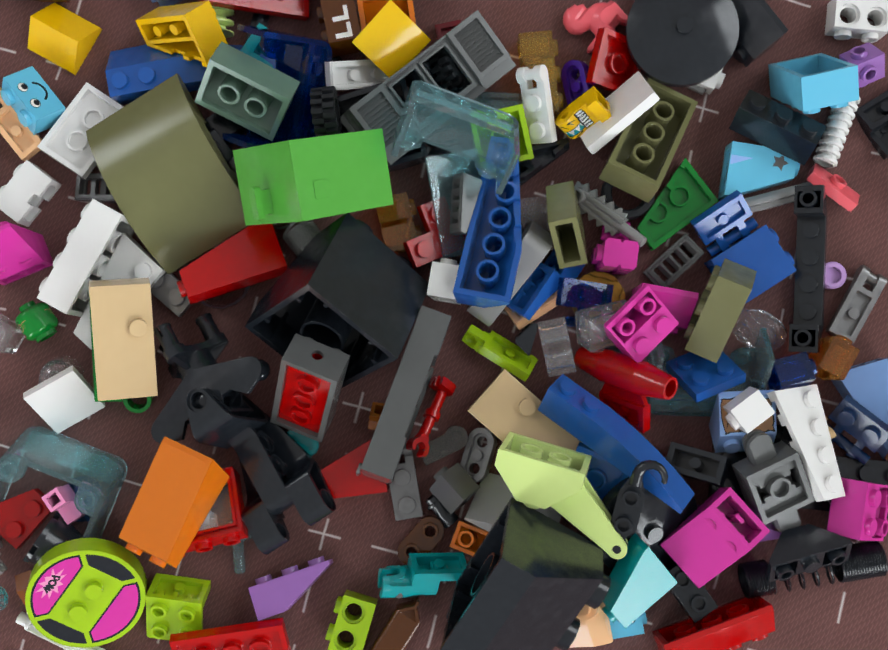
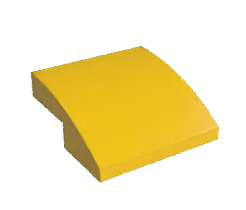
[352,0,431,78]

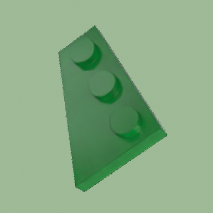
[635,158,719,251]

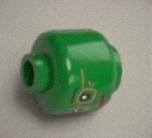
[15,300,59,343]

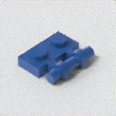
[690,190,759,257]

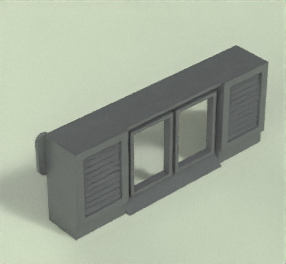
[340,10,516,166]
[356,306,452,484]

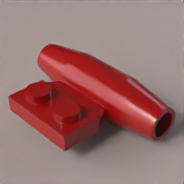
[574,346,678,433]

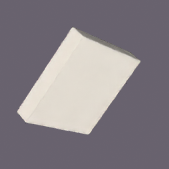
[23,365,105,434]

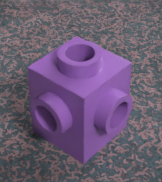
[839,42,885,88]

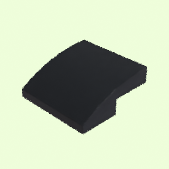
[854,90,888,160]

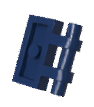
[827,395,888,465]

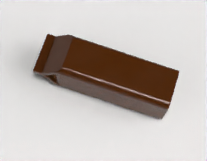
[369,596,421,650]

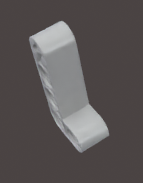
[467,221,553,327]

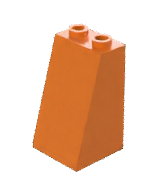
[119,437,229,568]

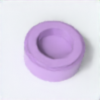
[825,262,847,290]

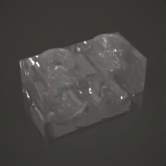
[537,317,577,378]

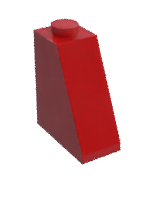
[321,439,389,499]

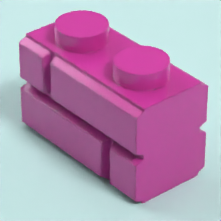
[591,238,639,275]

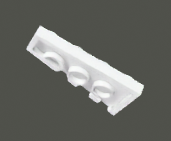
[73,233,166,350]
[767,384,846,502]

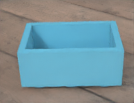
[768,53,859,114]

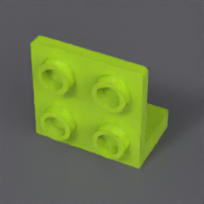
[145,573,211,640]

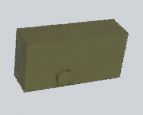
[599,78,698,203]

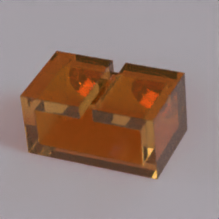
[376,192,422,254]
[800,335,860,380]

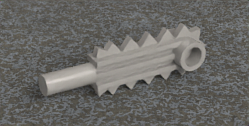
[575,181,647,247]

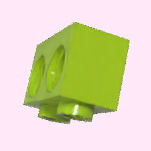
[325,590,378,650]

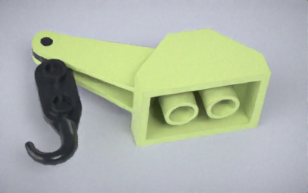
[495,432,668,559]

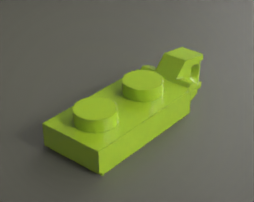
[462,324,538,382]

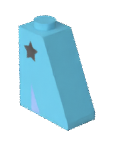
[718,141,800,200]

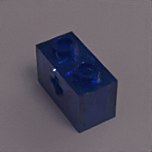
[763,351,817,391]

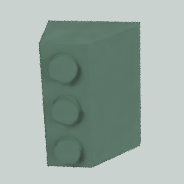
[195,41,300,141]

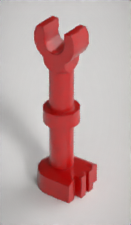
[406,376,456,458]

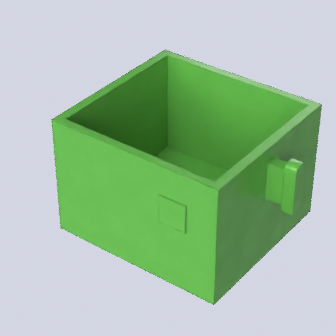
[232,128,394,226]

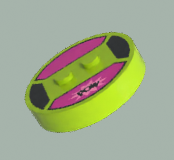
[25,538,147,648]

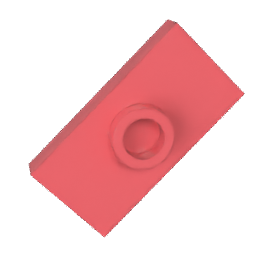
[807,163,860,212]

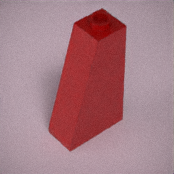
[177,224,287,304]

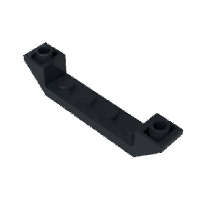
[788,185,827,353]

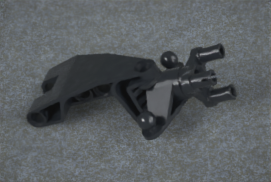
[151,313,336,555]

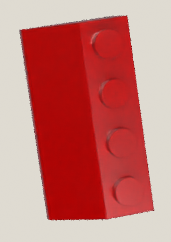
[652,596,775,650]

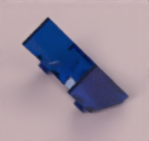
[222,24,332,148]

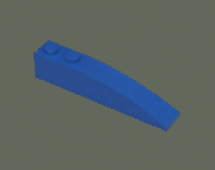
[105,44,277,105]
[453,136,522,308]
[538,374,695,514]

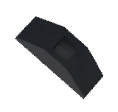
[766,524,853,583]

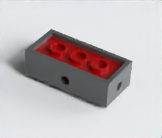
[270,333,350,443]

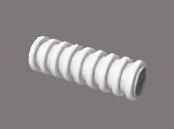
[813,97,861,168]

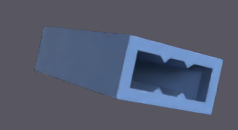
[828,357,888,461]

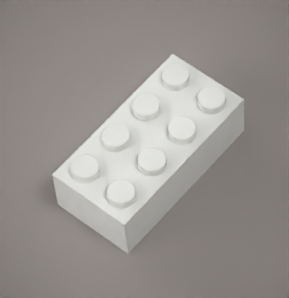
[37,199,134,317]

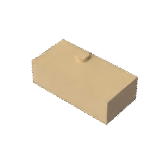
[89,278,158,401]
[467,369,581,451]

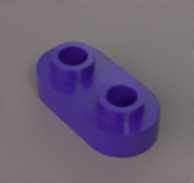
[561,60,593,105]

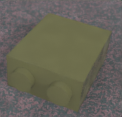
[546,181,588,269]

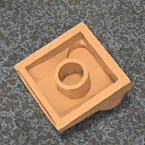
[569,602,613,648]

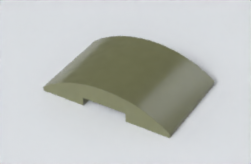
[86,73,249,274]

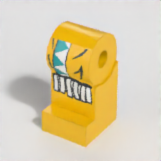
[555,86,611,139]

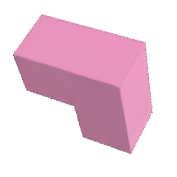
[41,484,88,525]

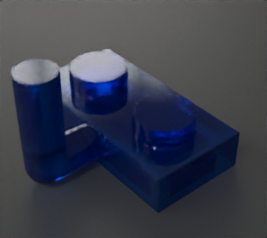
[556,277,614,328]

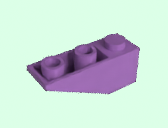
[248,556,334,621]

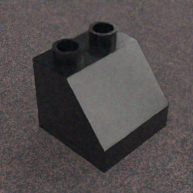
[244,213,428,388]
[440,497,611,650]

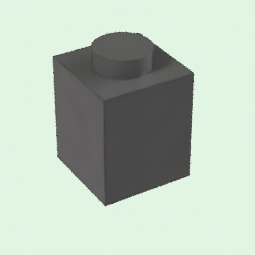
[429,463,480,514]

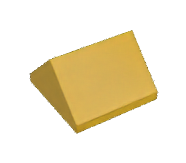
[27,2,102,75]

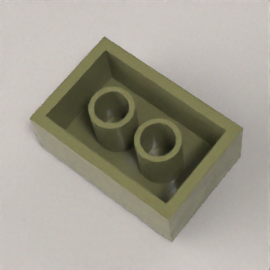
[683,258,757,363]

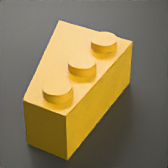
[135,0,228,67]

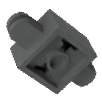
[732,429,815,532]

